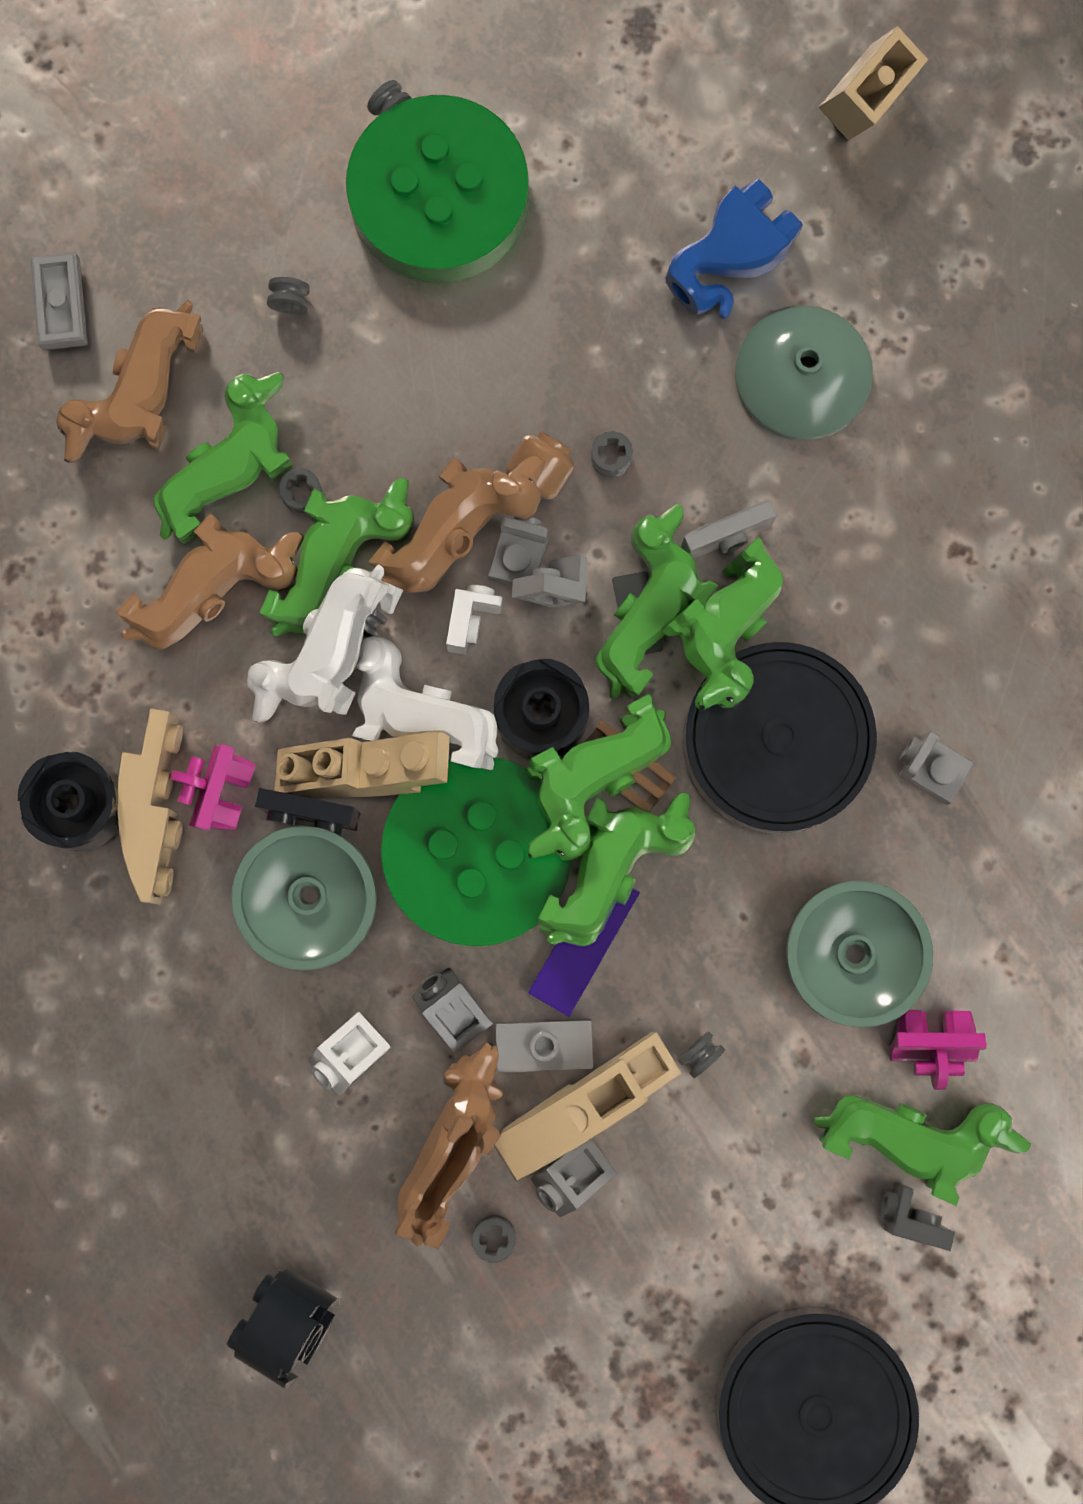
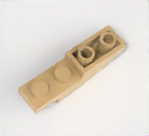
[117,709,183,905]
[274,731,450,798]
[494,1032,682,1180]

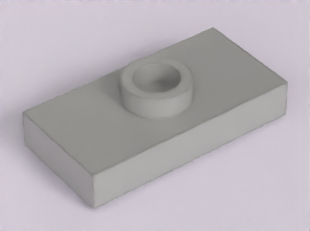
[30,252,88,350]
[681,500,777,559]
[495,1020,593,1073]

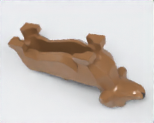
[56,300,203,463]
[369,456,545,593]
[116,513,304,650]
[395,1042,503,1249]

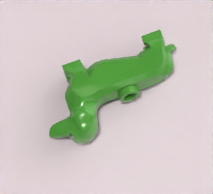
[153,372,293,545]
[259,478,414,636]
[595,504,718,700]
[662,537,783,711]
[526,694,671,860]
[539,793,696,946]
[814,1095,1031,1206]

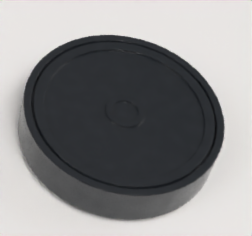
[683,642,877,834]
[715,1306,919,1504]

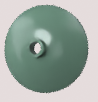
[735,305,873,440]
[232,825,377,970]
[786,881,933,1027]

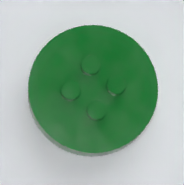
[346,95,529,283]
[381,757,572,947]

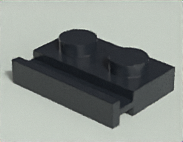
[255,788,361,835]

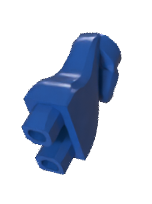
[665,179,803,320]

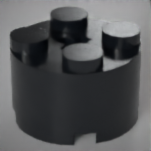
[494,659,589,759]
[18,752,119,851]
[227,1268,340,1389]

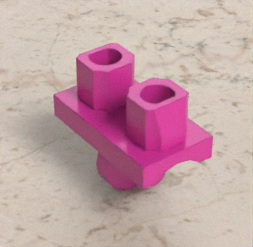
[170,744,255,830]
[889,1010,987,1090]

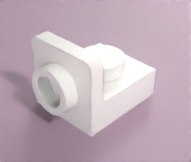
[446,585,502,655]
[308,1012,391,1095]

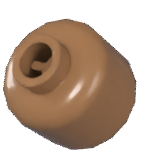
[506,431,574,500]

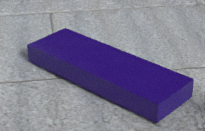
[528,888,640,1017]

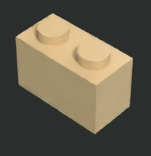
[818,26,928,140]

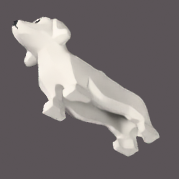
[247,564,403,722]
[352,636,499,770]

